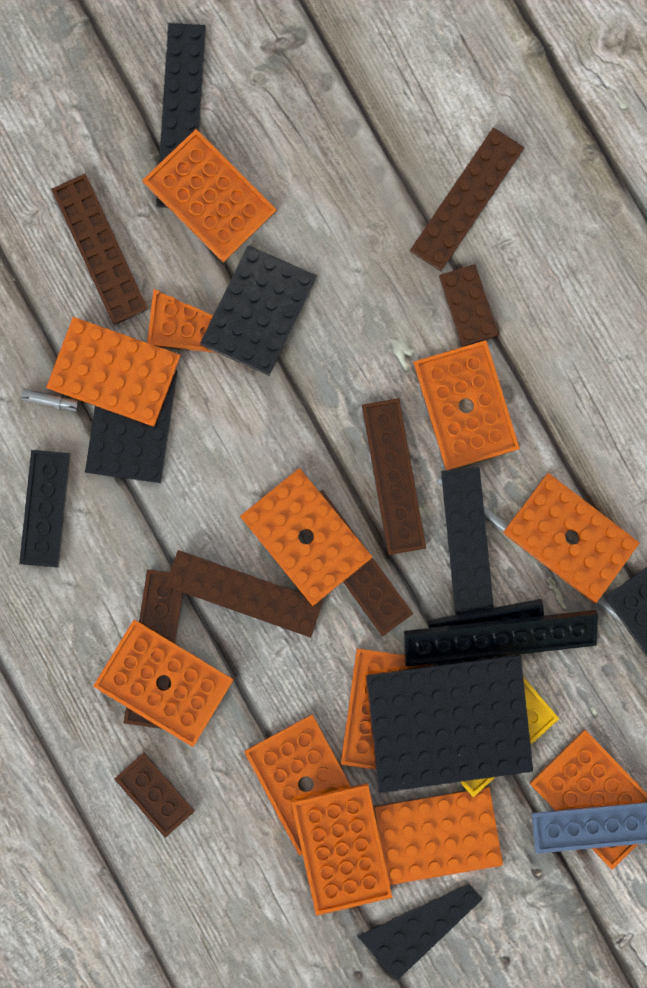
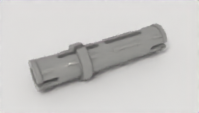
[21,388,80,412]

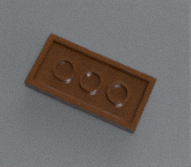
[439,264,499,347]
[114,752,195,838]

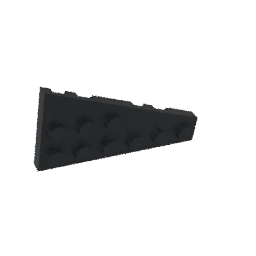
[357,883,483,981]

